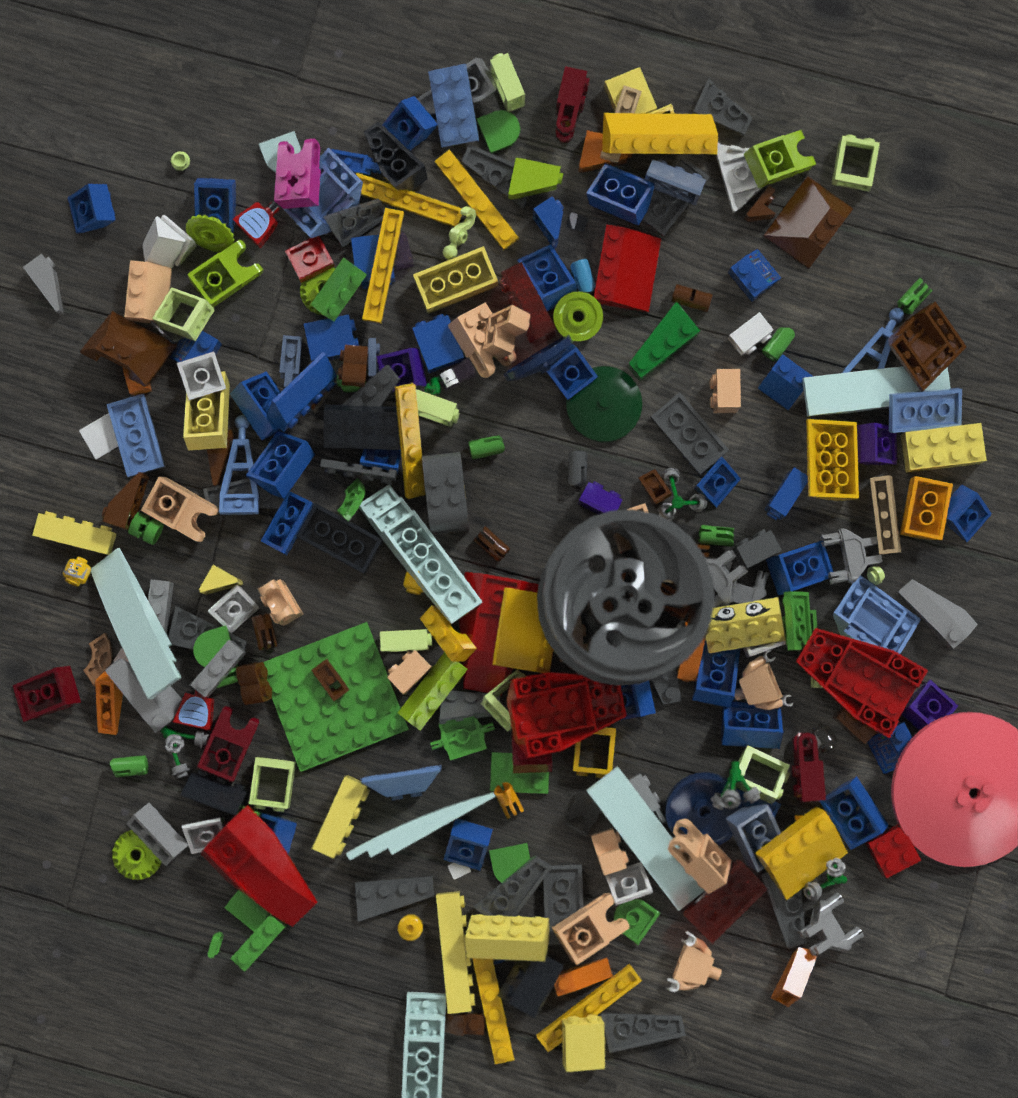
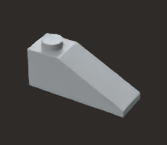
[23,254,64,316]

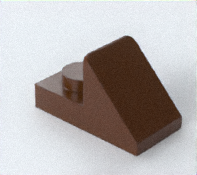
[744,185,776,221]
[639,469,672,504]
[311,659,350,701]
[445,1012,485,1036]

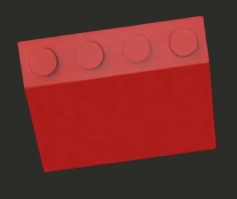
[594,224,661,313]

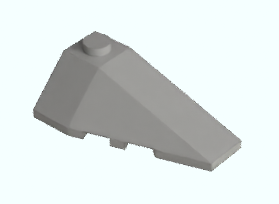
[417,57,497,115]
[898,579,978,650]
[105,658,182,733]

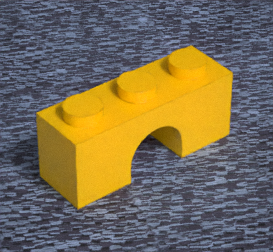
[420,605,477,662]

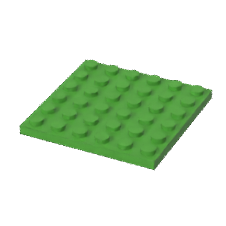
[263,622,409,772]

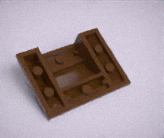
[763,176,853,269]
[888,301,967,392]
[80,311,177,387]

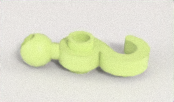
[443,206,476,260]

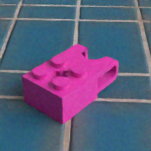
[274,138,321,209]

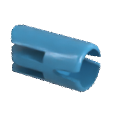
[570,259,596,295]

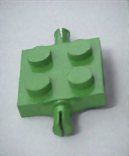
[430,717,495,761]

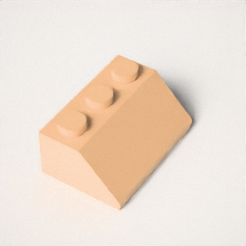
[124,261,172,324]

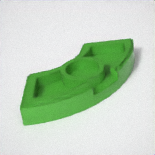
[338,478,365,521]

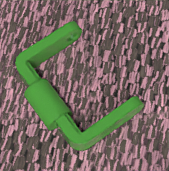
[208,932,224,958]

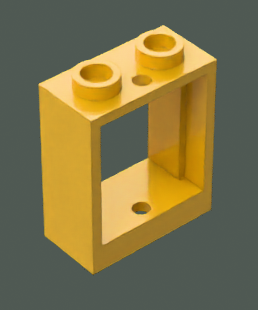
[572,727,616,778]

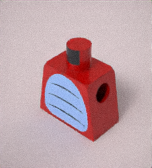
[233,201,280,249]
[173,689,214,730]

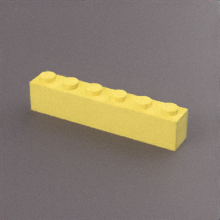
[436,891,475,1014]

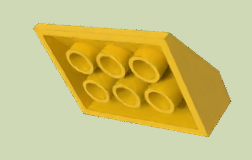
[806,419,859,501]
[492,588,553,673]
[755,806,847,900]

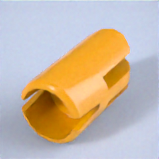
[494,782,524,819]

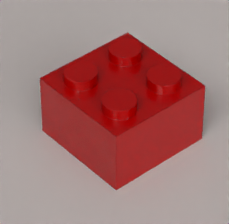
[865,824,921,878]

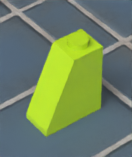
[508,158,563,200]

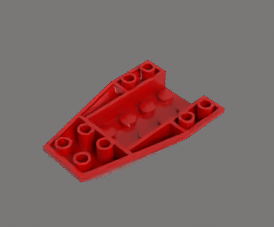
[459,572,539,695]
[796,628,928,738]
[507,672,627,758]
[201,805,317,927]

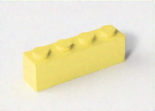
[33,511,117,555]

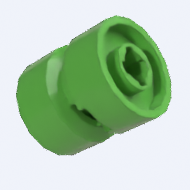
[128,512,164,545]

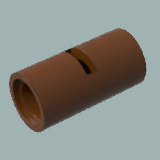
[671,284,713,312]

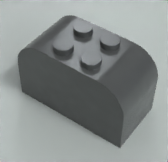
[422,452,470,535]

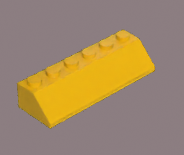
[602,113,718,154]

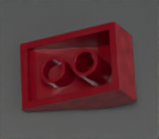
[12,666,81,722]

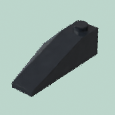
[364,121,428,190]

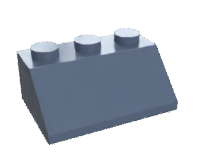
[645,159,706,205]
[726,804,781,872]

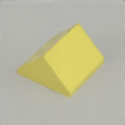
[199,565,243,595]

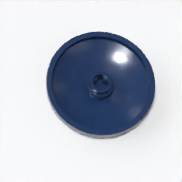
[503,335,573,382]
[665,772,743,845]

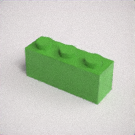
[311,257,367,321]
[230,914,287,971]

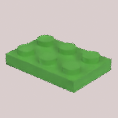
[783,591,812,650]
[490,752,549,794]

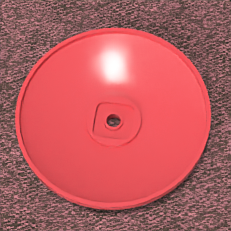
[891,712,1018,867]

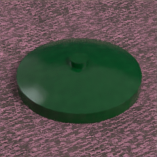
[566,366,642,442]

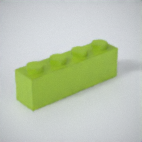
[398,652,468,731]

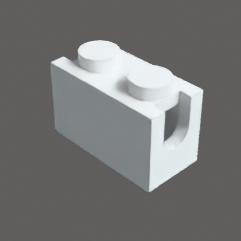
[727,312,773,356]

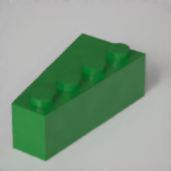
[628,301,700,382]

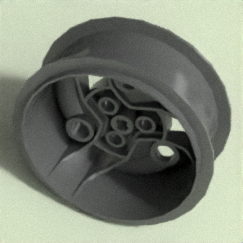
[537,509,715,686]

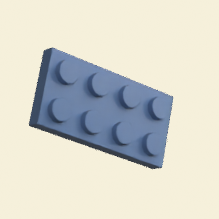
[428,64,479,148]
[889,388,962,433]
[106,394,165,478]

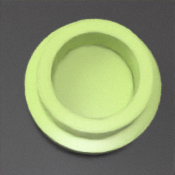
[171,152,190,171]
[867,566,885,585]

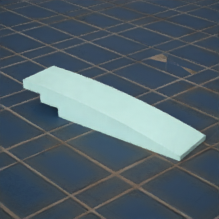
[802,366,951,417]
[359,484,482,624]
[91,548,181,699]
[586,766,705,911]
[346,792,495,860]
[402,992,446,1098]

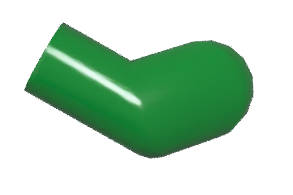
[424,377,440,396]

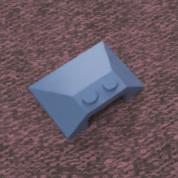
[284,147,363,238]
[833,575,921,654]
[361,765,442,800]

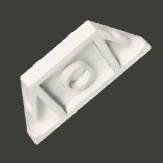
[716,142,764,213]

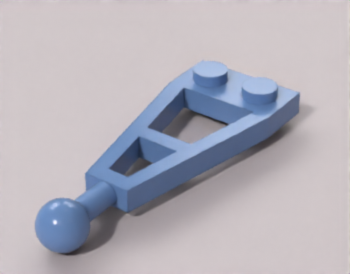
[842,308,904,373]
[219,415,259,515]

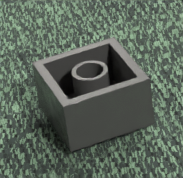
[733,529,782,569]

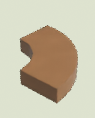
[83,633,112,686]

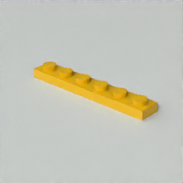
[435,150,519,250]
[356,173,462,227]
[362,208,404,324]
[395,383,426,499]
[472,958,514,1064]
[536,964,642,1052]

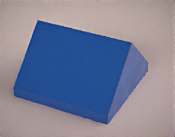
[360,449,402,475]
[694,457,741,508]

